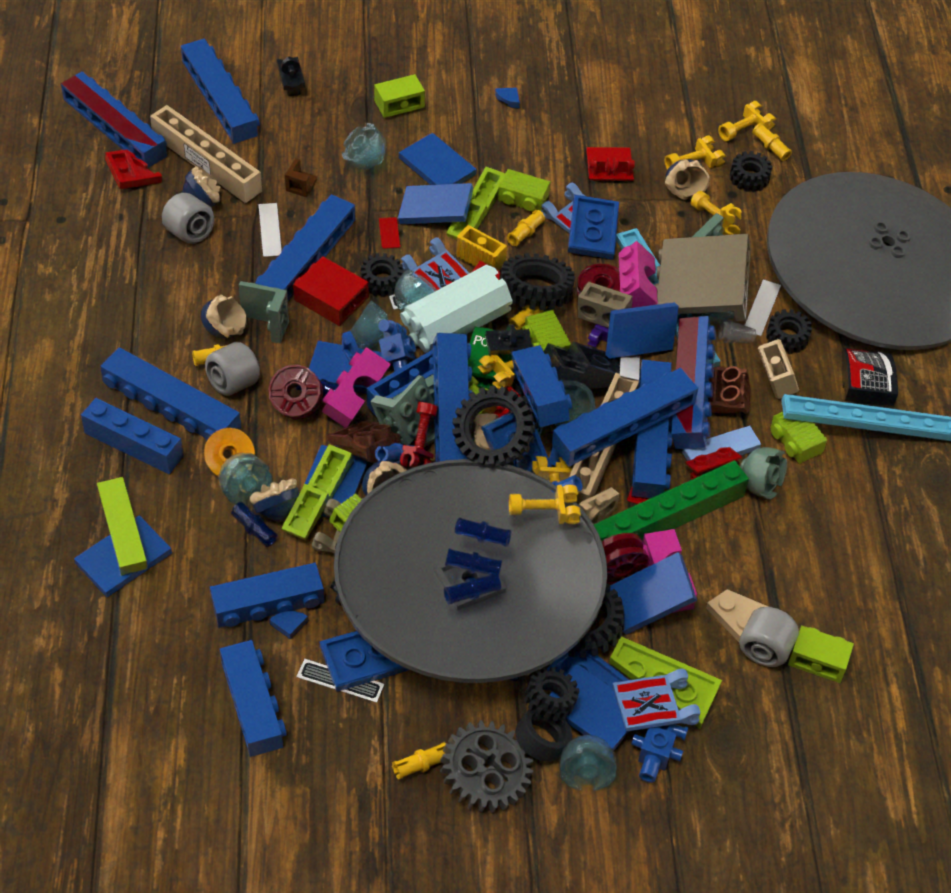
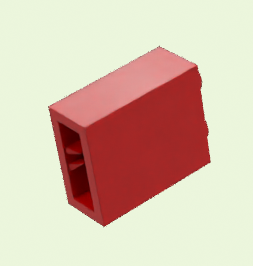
[293,256,369,326]

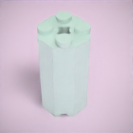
[400,265,513,353]

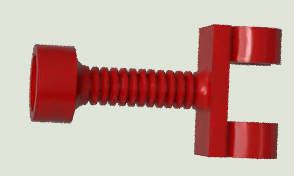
[400,402,438,468]

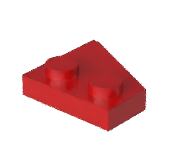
[105,149,162,189]

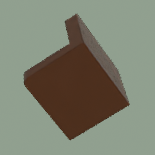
[285,158,317,197]

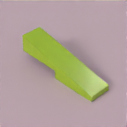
[446,167,505,240]
[281,444,354,540]
[97,477,148,575]

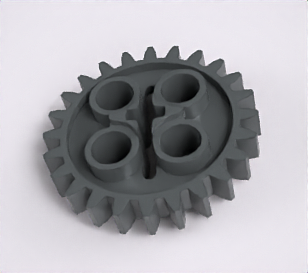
[440,720,533,813]

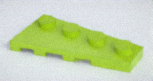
[609,636,722,729]

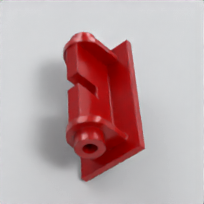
[685,447,742,480]

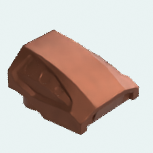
[708,366,751,414]
[327,421,401,464]

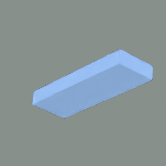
[682,426,761,461]

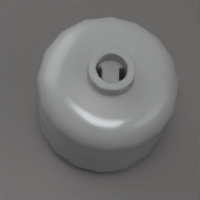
[162,193,214,244]
[205,342,260,396]
[739,607,799,667]

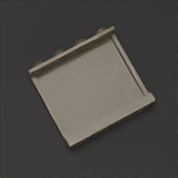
[655,234,751,321]

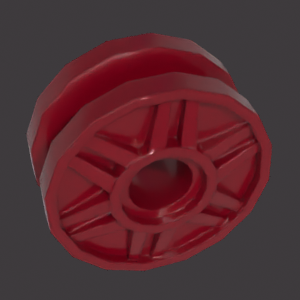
[577,264,620,300]
[268,364,324,420]
[601,533,650,585]

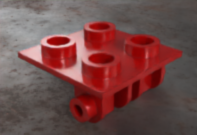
[586,147,635,181]

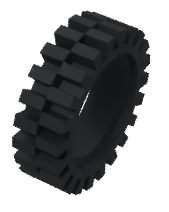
[500,253,575,310]
[452,386,535,467]
[568,583,625,658]

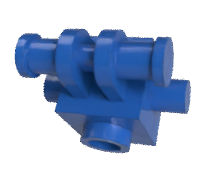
[378,319,416,372]
[631,724,689,783]

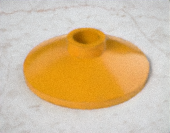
[204,428,255,479]

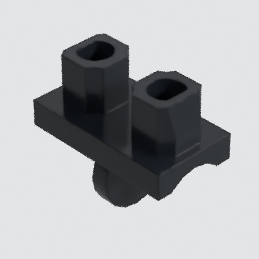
[277,56,305,96]
[485,324,533,357]

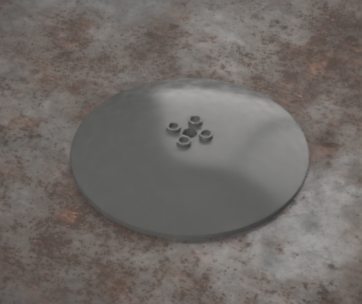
[767,172,951,350]
[334,459,607,683]

